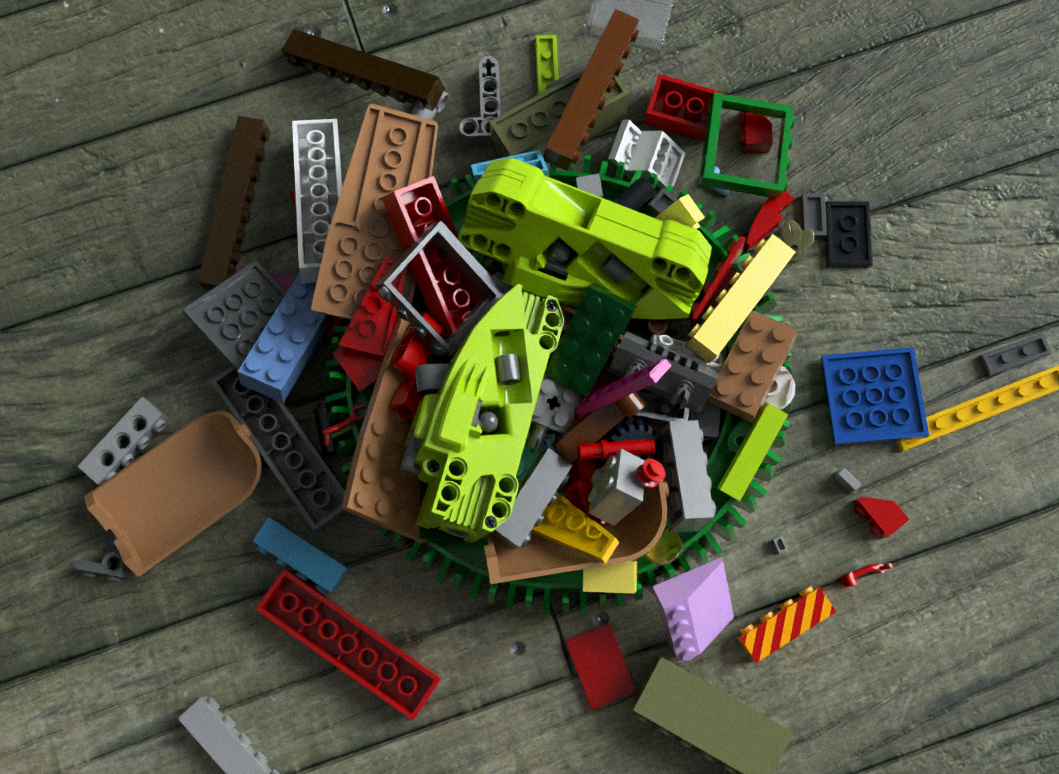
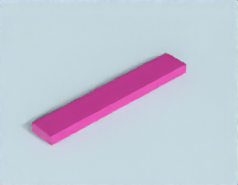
[574,359,671,417]

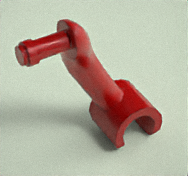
[322,405,365,446]
[840,563,892,588]

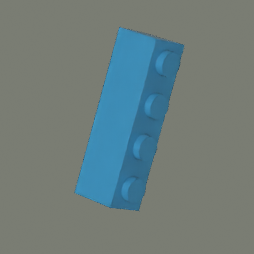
[253,517,350,594]

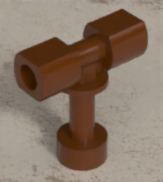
[629,318,679,340]

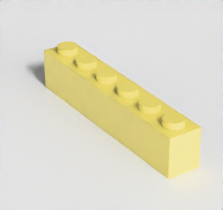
[686,234,795,363]

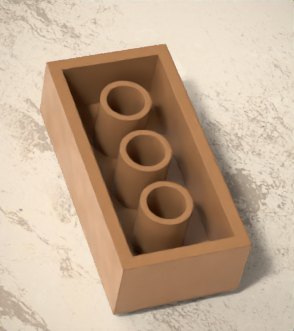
[708,310,797,423]

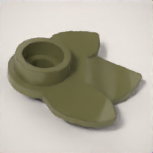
[769,219,814,262]

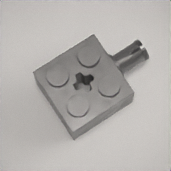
[526,374,582,452]

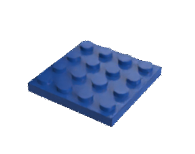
[821,347,929,446]

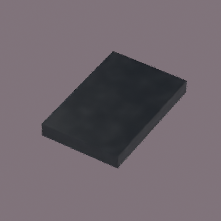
[825,201,873,267]

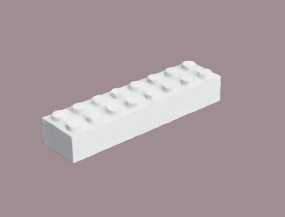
[292,119,342,284]

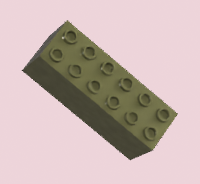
[489,70,629,163]
[629,656,794,774]

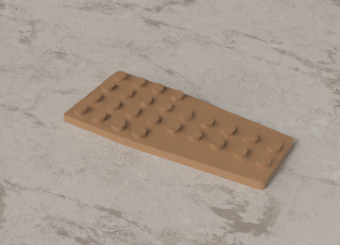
[310,104,438,329]
[341,316,450,542]

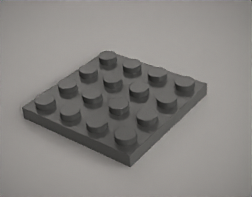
[183,260,286,373]

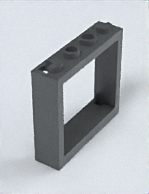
[374,221,506,356]

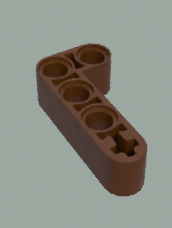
[552,392,645,464]

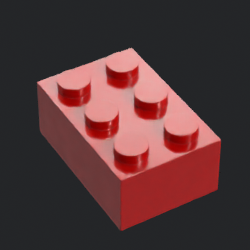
[644,74,722,141]

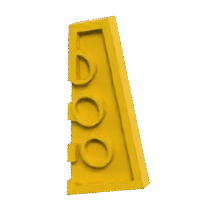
[530,491,619,564]

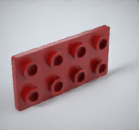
[689,236,745,329]

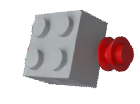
[588,449,665,526]

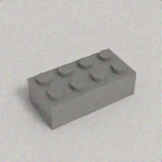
[658,420,716,533]

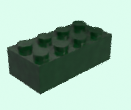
[544,283,637,397]

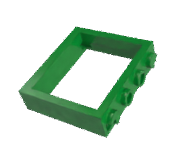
[699,93,795,199]

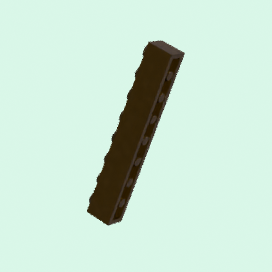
[281,29,445,111]
[197,116,270,289]

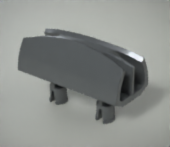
[608,331,719,414]

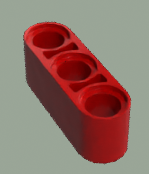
[390,311,443,380]

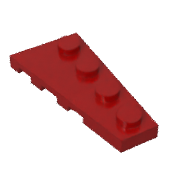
[338,257,409,357]

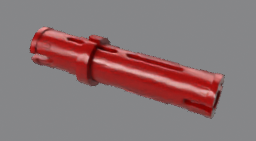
[577,438,655,460]

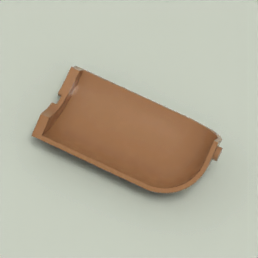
[84,411,261,577]
[482,480,669,584]

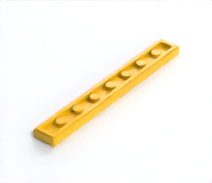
[896,365,1059,452]

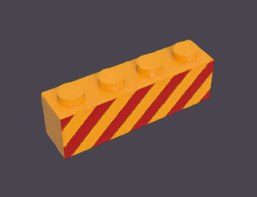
[736,586,836,663]

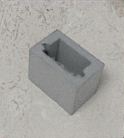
[771,536,788,554]

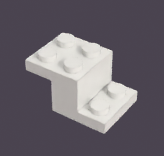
[608,120,685,189]

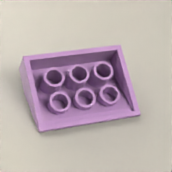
[652,558,734,663]

